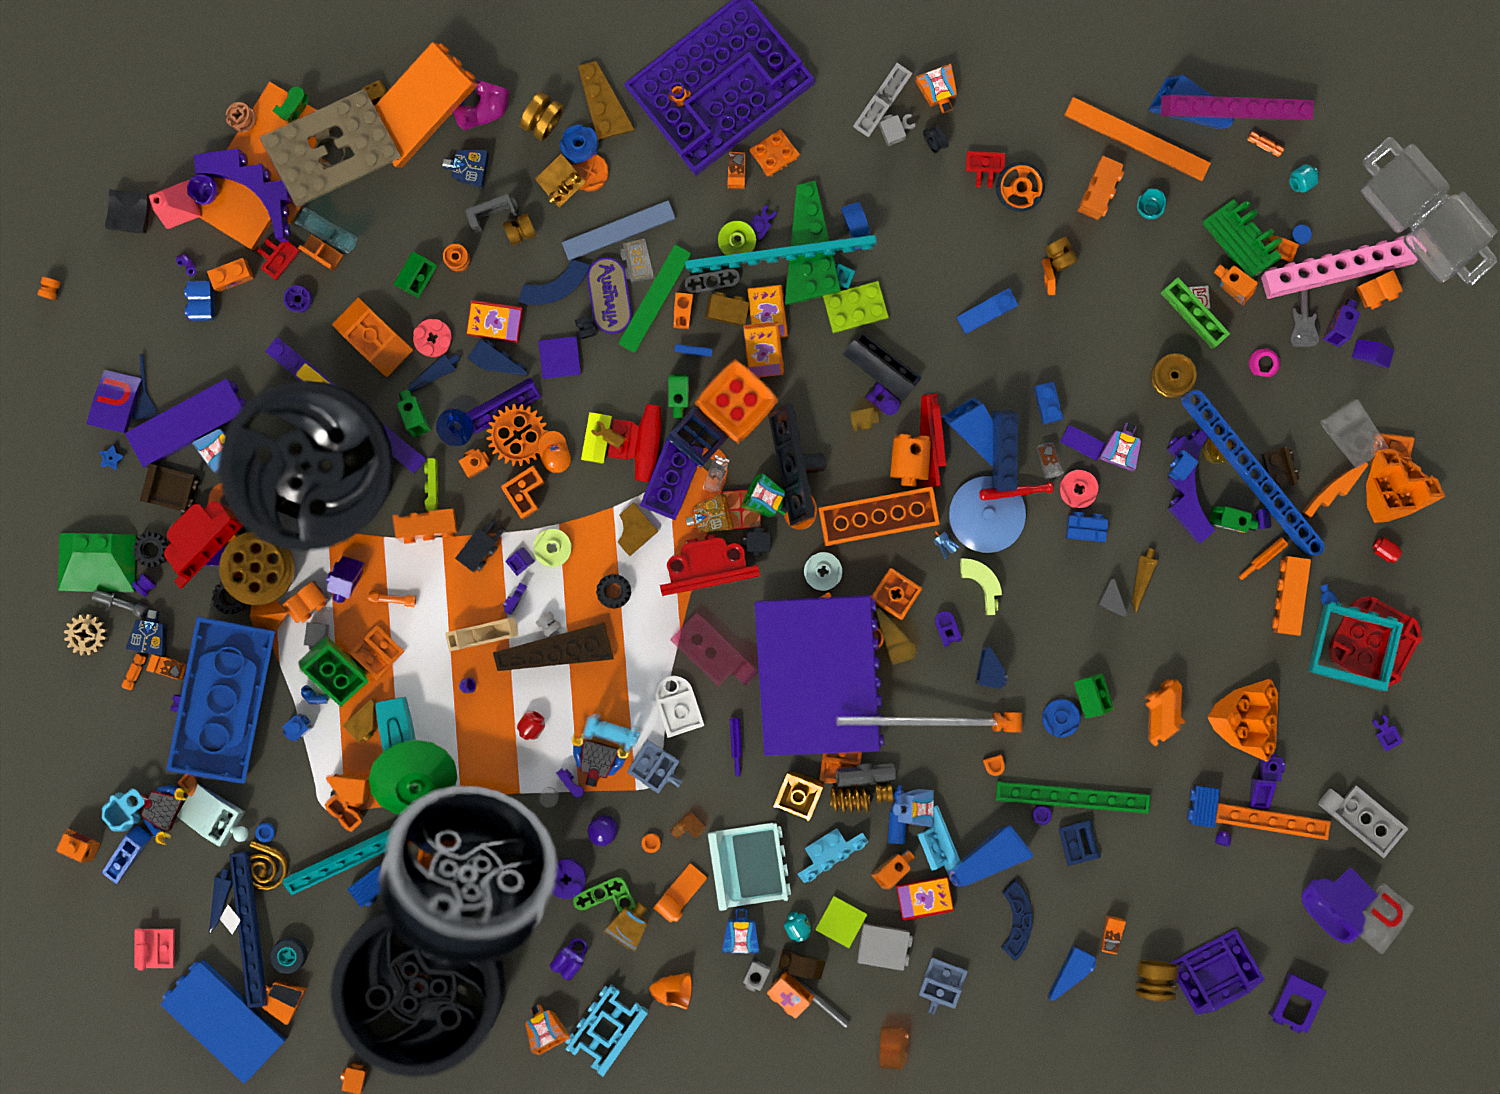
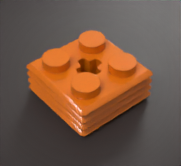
[872,568,922,620]

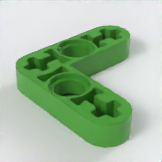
[573,876,636,913]

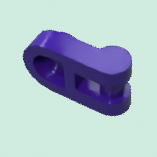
[865,383,900,416]
[934,611,962,647]
[556,768,584,797]

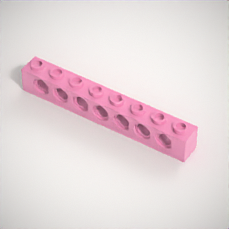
[1261,236,1419,299]

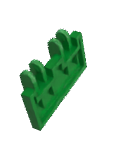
[1203,199,1282,279]

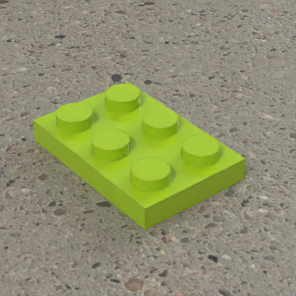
[823,281,888,334]

